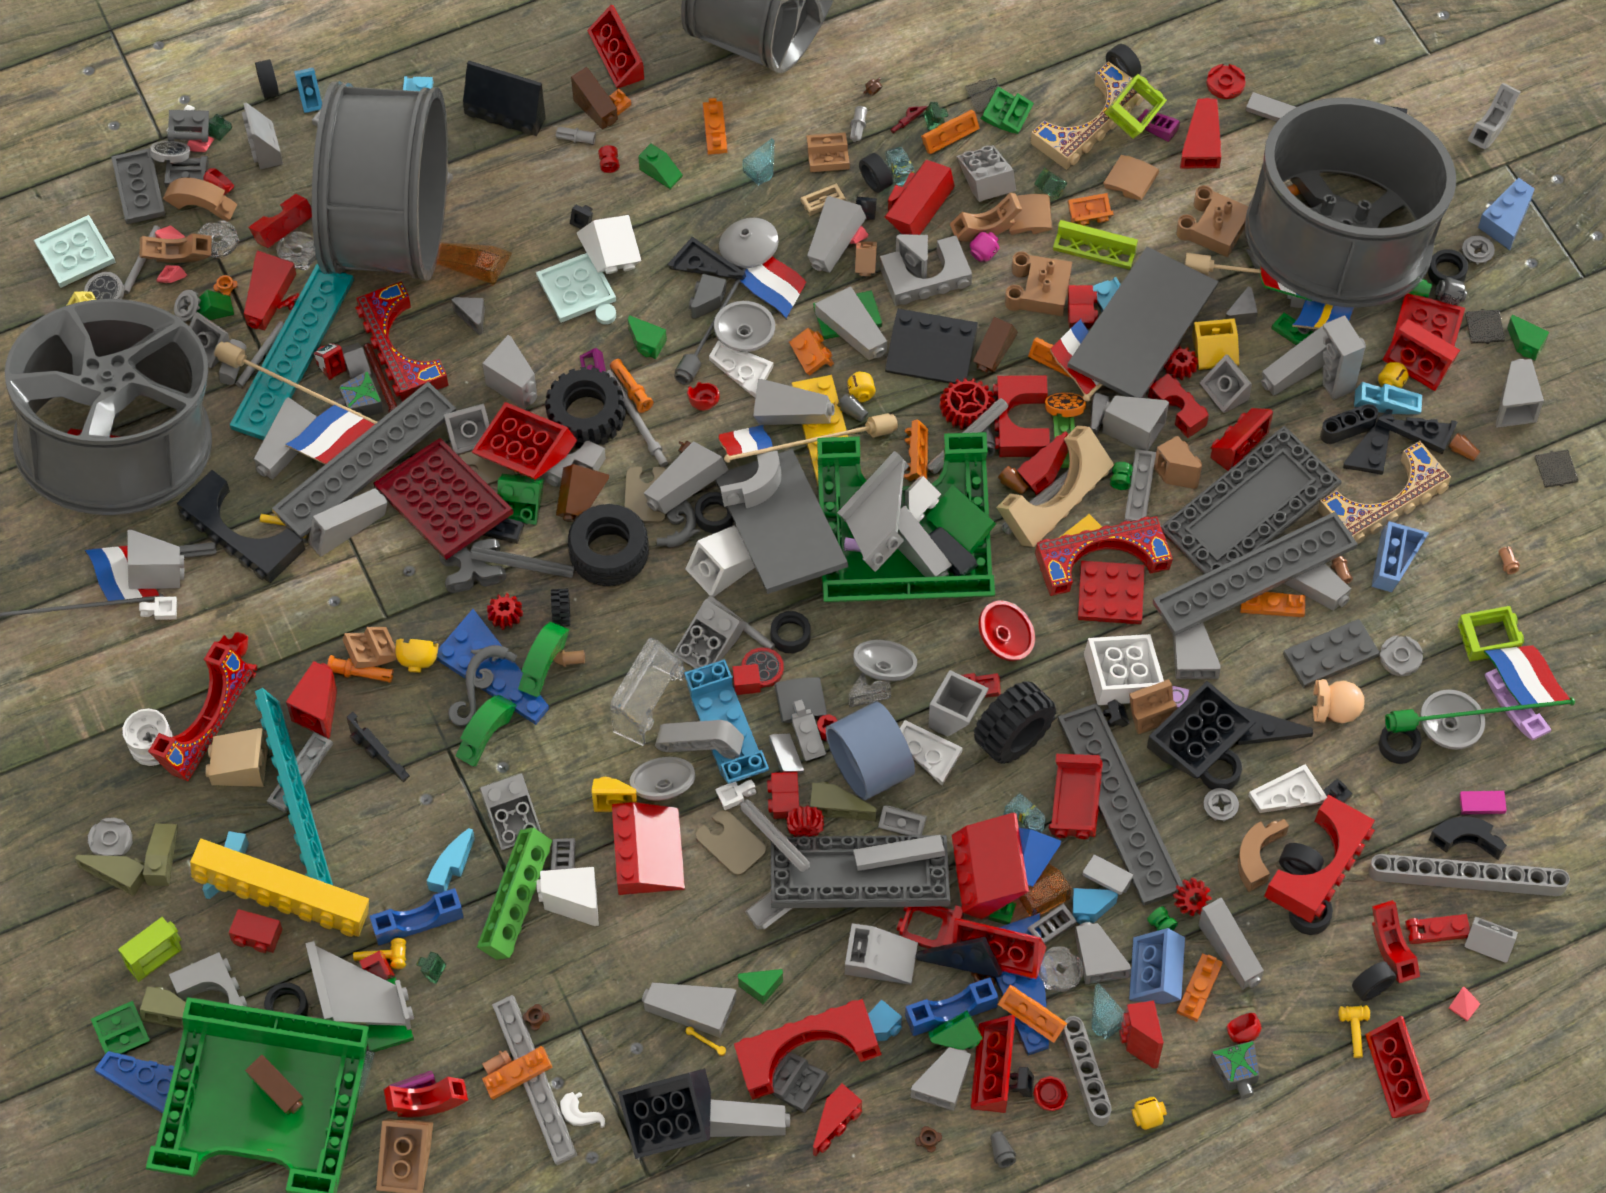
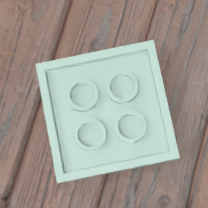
[34,215,116,288]
[536,253,616,323]

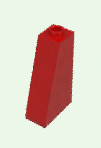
[1180,98,1222,169]
[244,250,296,331]

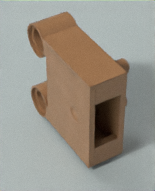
[1176,185,1249,257]
[1005,251,1072,316]

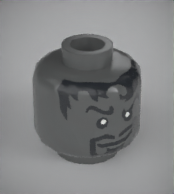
[1435,277,1467,306]

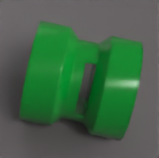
[1110,462,1133,490]
[1147,906,1178,931]

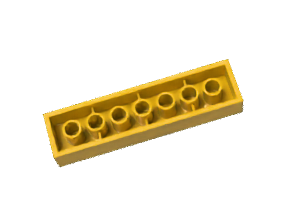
[190,838,369,937]

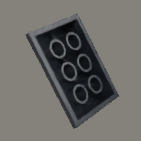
[463,61,546,136]
[885,308,978,384]
[1147,681,1256,779]
[618,1068,711,1159]

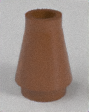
[1448,433,1480,461]
[998,466,1029,495]

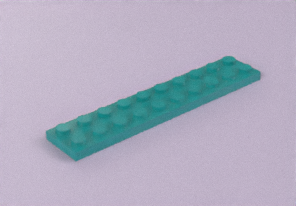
[230,264,354,440]
[255,688,333,885]

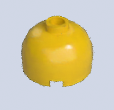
[395,639,439,673]

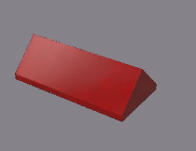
[587,5,644,88]
[884,160,955,235]
[952,918,1046,979]
[971,1015,1015,1113]
[1365,1016,1430,1118]

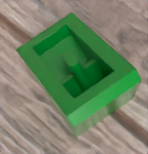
[197,290,234,320]
[738,969,783,1005]

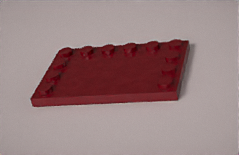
[373,438,513,560]

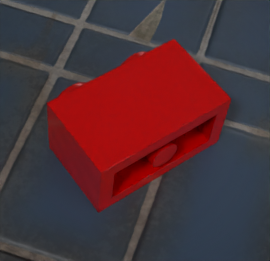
[228,909,283,953]

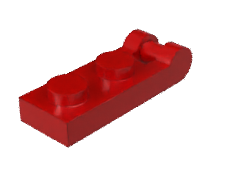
[1405,914,1470,944]

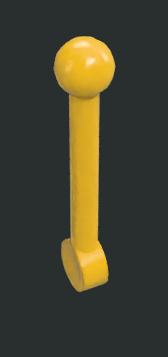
[685,1026,726,1056]

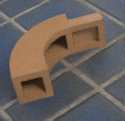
[163,178,237,222]
[950,193,1023,242]
[139,233,212,263]
[1238,819,1289,892]

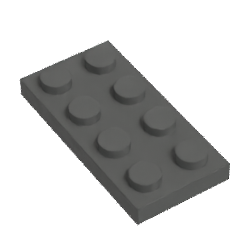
[111,148,166,224]
[1283,619,1380,689]

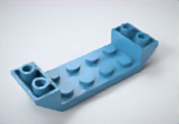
[684,659,769,784]

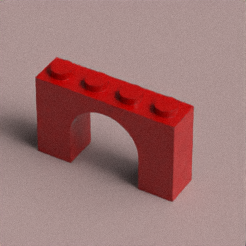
[993,375,1050,457]

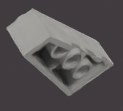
[1323,315,1366,400]

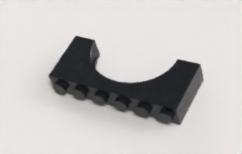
[177,470,305,583]

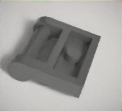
[168,110,209,142]
[164,156,209,187]

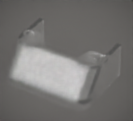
[610,637,685,746]

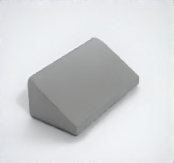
[769,734,804,774]
[878,805,927,836]

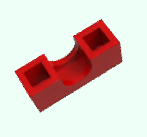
[248,194,312,248]
[1148,374,1209,438]

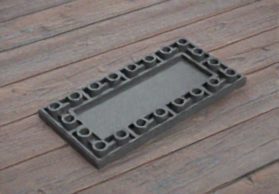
[1067,247,1219,398]
[1161,426,1341,574]
[715,449,848,594]
[771,835,950,908]

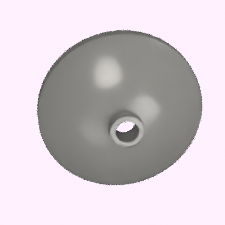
[719,218,779,268]
[714,301,775,352]
[853,640,917,681]
[1420,690,1485,749]
[630,757,695,801]

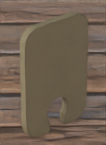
[459,451,520,485]
[625,467,666,523]
[696,810,766,876]

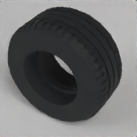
[568,504,649,586]

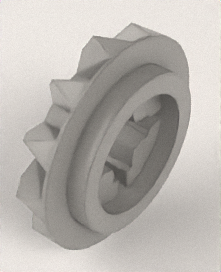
[1462,236,1495,265]
[174,290,201,322]
[1204,788,1239,822]

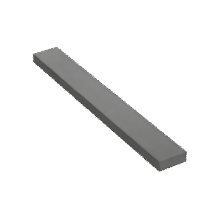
[492,995,578,1166]

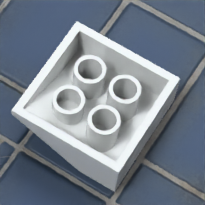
[1084,634,1164,705]

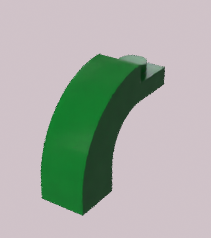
[518,622,570,697]
[456,695,517,767]

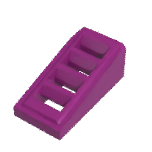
[1137,109,1180,142]

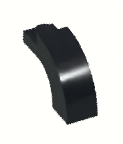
[1429,817,1507,860]

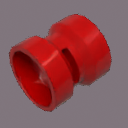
[598,145,620,173]

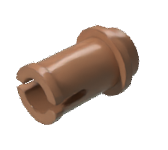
[1498,546,1520,574]
[1331,556,1353,584]
[482,1050,512,1075]

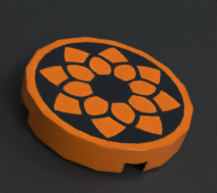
[1045,393,1086,417]

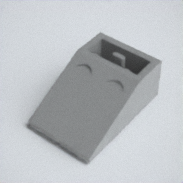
[242,103,283,170]
[957,145,1016,202]
[673,599,747,669]
[478,773,542,850]
[845,923,918,985]

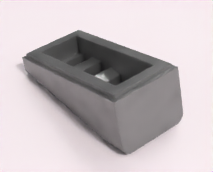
[1090,392,1109,437]
[551,838,575,870]
[1027,903,1077,944]

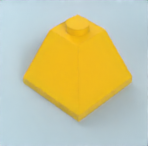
[592,777,637,812]

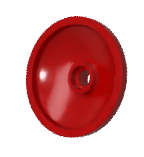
[978,600,1035,661]

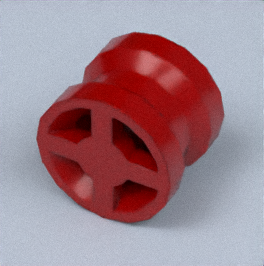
[817,715,838,741]

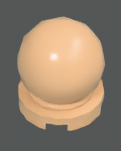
[1313,679,1365,724]

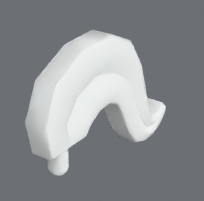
[560,1092,605,1128]

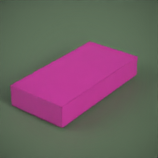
[1459,791,1507,814]

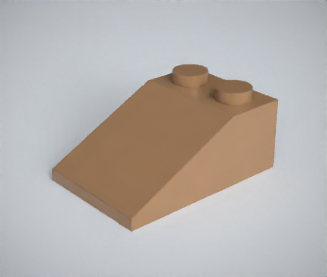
[376,1118,433,1193]

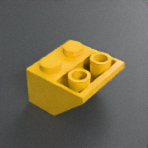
[1192,318,1239,370]

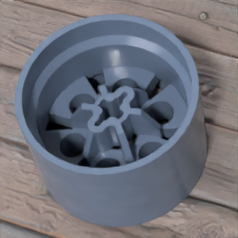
[826,701,915,801]

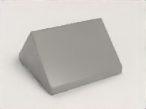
[896,234,928,279]
[189,312,230,368]
[1200,354,1252,413]
[444,404,489,454]

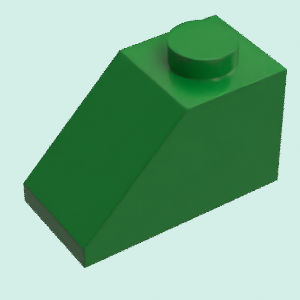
[638,143,683,189]
[1507,314,1549,360]
[628,315,667,359]
[928,1010,982,1050]

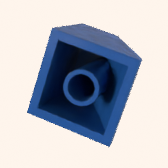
[1019,828,1061,887]

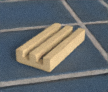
[801,183,845,216]

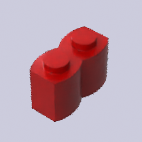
[1067,285,1098,328]
[767,772,799,819]

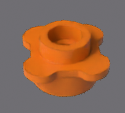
[213,275,238,296]

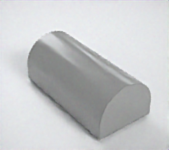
[219,339,247,385]

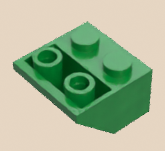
[497,474,544,525]

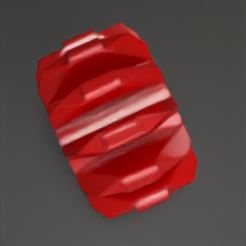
[1164,345,1198,381]
[487,593,523,630]
[787,805,824,837]
[1173,878,1212,916]

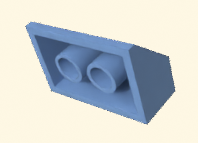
[1129,928,1185,1004]

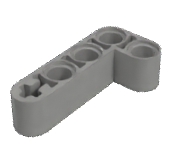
[655,720,744,759]

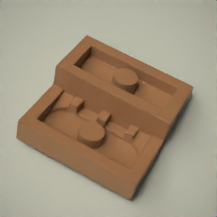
[806,132,850,172]
[1103,155,1159,200]
[1009,194,1052,235]
[342,627,397,668]
[1129,679,1177,734]

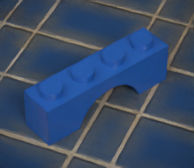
[369,888,464,946]
[905,978,998,1036]

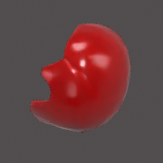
[203,168,234,195]
[687,382,720,411]
[216,632,248,658]
[1226,1013,1262,1044]
[1033,1076,1068,1112]

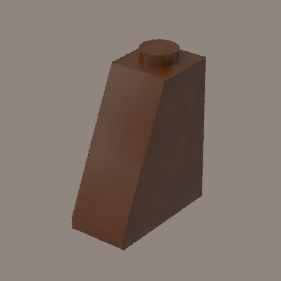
[571,66,618,130]
[973,317,1018,373]
[556,464,609,522]
[245,1054,304,1115]

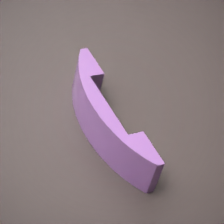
[1485,669,1551,741]

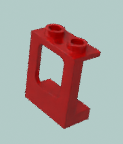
[896,905,964,949]

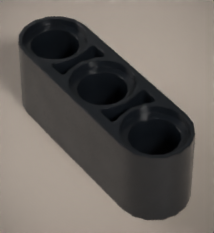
[1320,404,1378,444]
[928,527,978,576]

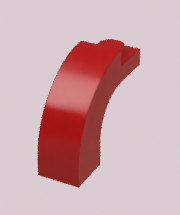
[1372,900,1420,983]
[383,1077,468,1118]

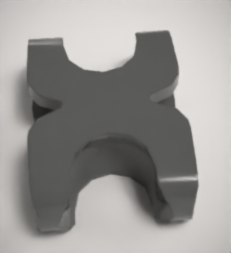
[439,539,507,593]

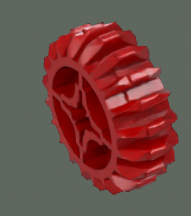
[939,377,995,430]

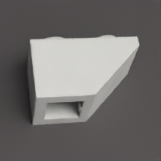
[905,476,941,522]

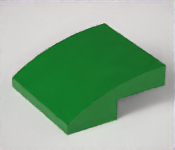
[980,86,1034,134]
[91,1001,150,1054]

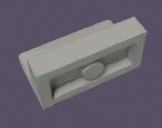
[1082,854,1133,895]
[744,892,792,930]
[1465,916,1518,963]

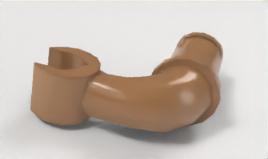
[553,650,585,667]

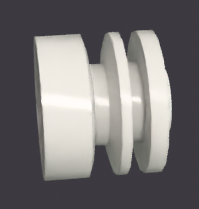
[123,709,173,766]

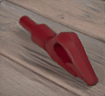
[890,106,928,133]

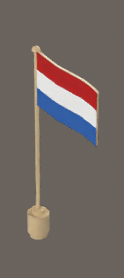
[1050,319,1102,402]
[214,341,377,465]
[719,413,898,463]

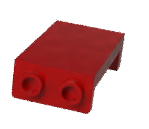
[1049,754,1103,839]

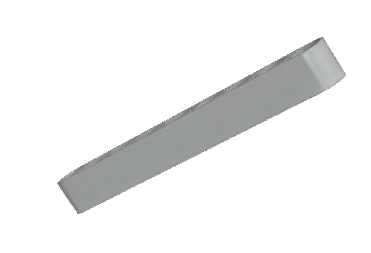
[1368,854,1570,896]

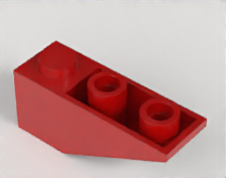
[1017,431,1069,495]
[813,1083,862,1157]

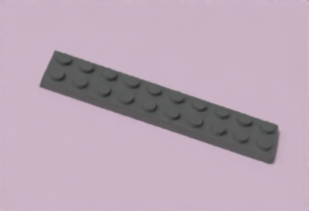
[272,382,456,538]
[1152,512,1358,636]
[1058,703,1183,906]

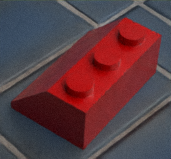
[1382,319,1460,391]
[1210,408,1273,471]
[1119,1000,1164,1069]

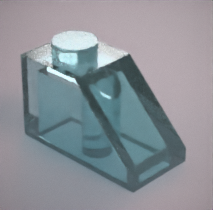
[743,138,775,186]
[1091,983,1125,1040]

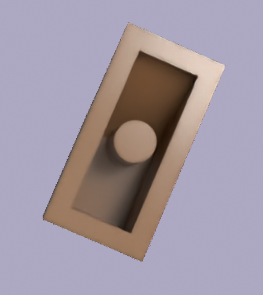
[855,241,877,276]

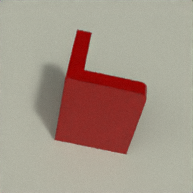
[732,664,761,695]
[359,951,395,980]

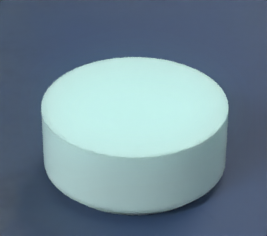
[596,304,616,324]

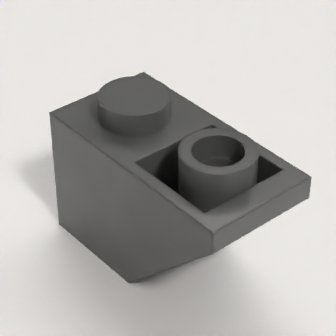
[689,274,726,319]

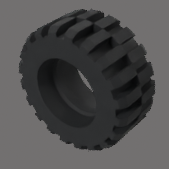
[545,367,626,448]
[974,681,1056,764]

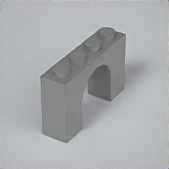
[880,236,972,306]
[169,952,248,1007]

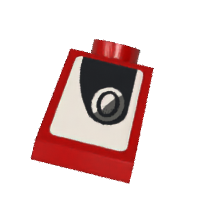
[314,343,346,380]

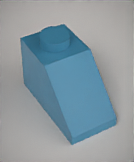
[294,68,322,113]
[1072,888,1118,924]
[868,1000,902,1041]

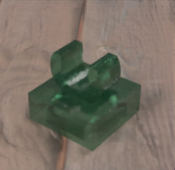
[924,102,949,130]
[209,114,232,141]
[416,952,446,984]

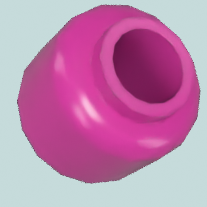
[970,232,999,262]

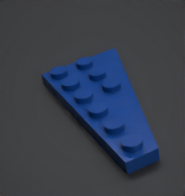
[436,609,549,725]
[994,913,1049,1056]
[94,1051,174,1113]

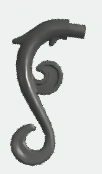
[657,500,700,548]
[448,645,518,727]

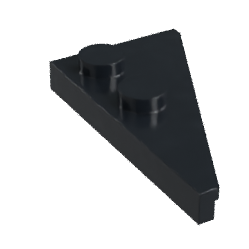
[667,237,746,280]
[1343,409,1393,475]
[1376,416,1458,454]
[1237,705,1313,745]
[346,712,410,782]
[915,937,1003,978]

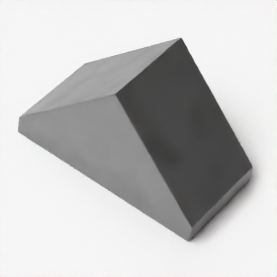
[1225,286,1258,326]
[452,297,485,336]
[342,343,372,379]

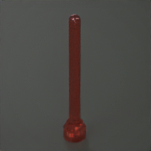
[364,343,397,413]

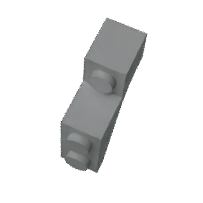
[539,441,606,487]

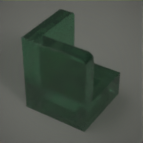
[1034,167,1067,199]

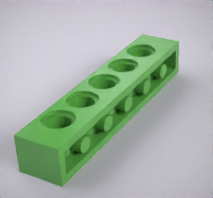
[477,828,552,960]

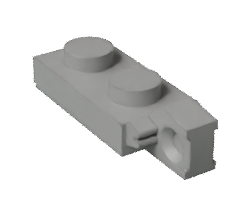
[791,699,826,762]

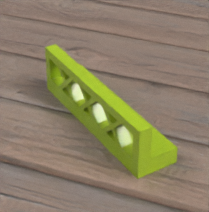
[1053,220,1138,270]

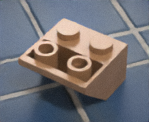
[1154,436,1202,489]

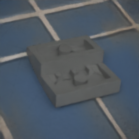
[774,677,827,723]
[771,1052,829,1113]

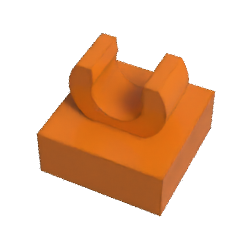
[609,89,632,116]

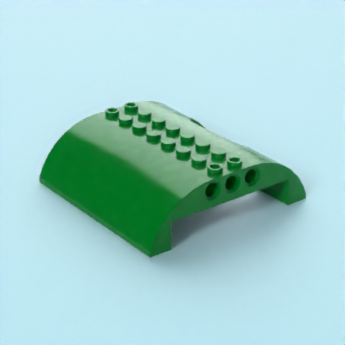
[817,432,995,602]
[146,997,369,1193]

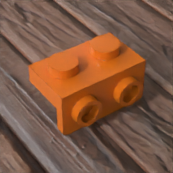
[1067,193,1114,226]
[789,328,834,375]

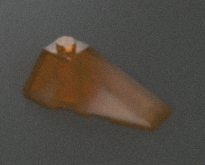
[437,242,512,285]

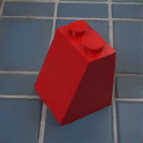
[286,661,337,739]

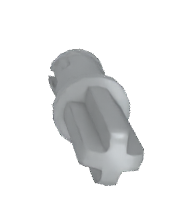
[850,106,867,142]
[556,127,596,145]

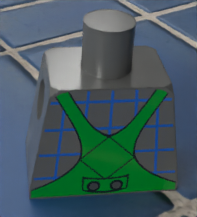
[332,371,383,416]
[1210,1041,1259,1099]

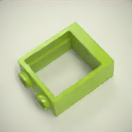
[1104,74,1167,139]
[1457,606,1524,662]
[118,917,182,982]

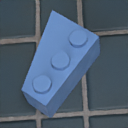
[1478,178,1534,250]
[1371,521,1429,592]

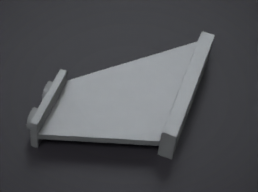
[837,451,909,572]
[305,941,414,1030]

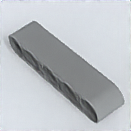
[1062,1016,1112,1126]

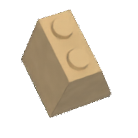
[206,728,268,787]

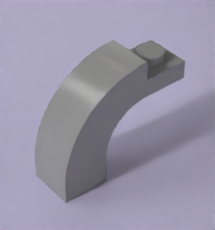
[1468,83,1521,149]
[720,450,782,508]

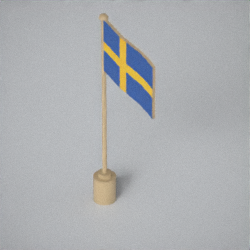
[1185,253,1354,329]

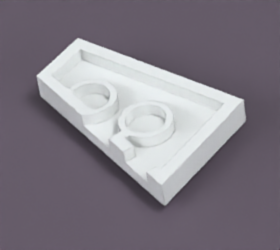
[709,340,773,398]
[900,720,963,786]
[1248,764,1327,813]

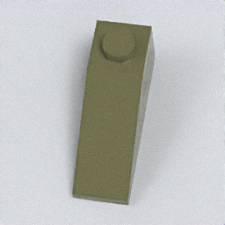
[810,781,876,821]
[143,823,178,886]
[75,855,145,896]
[140,986,186,1029]

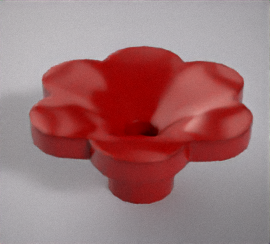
[277,293,299,311]

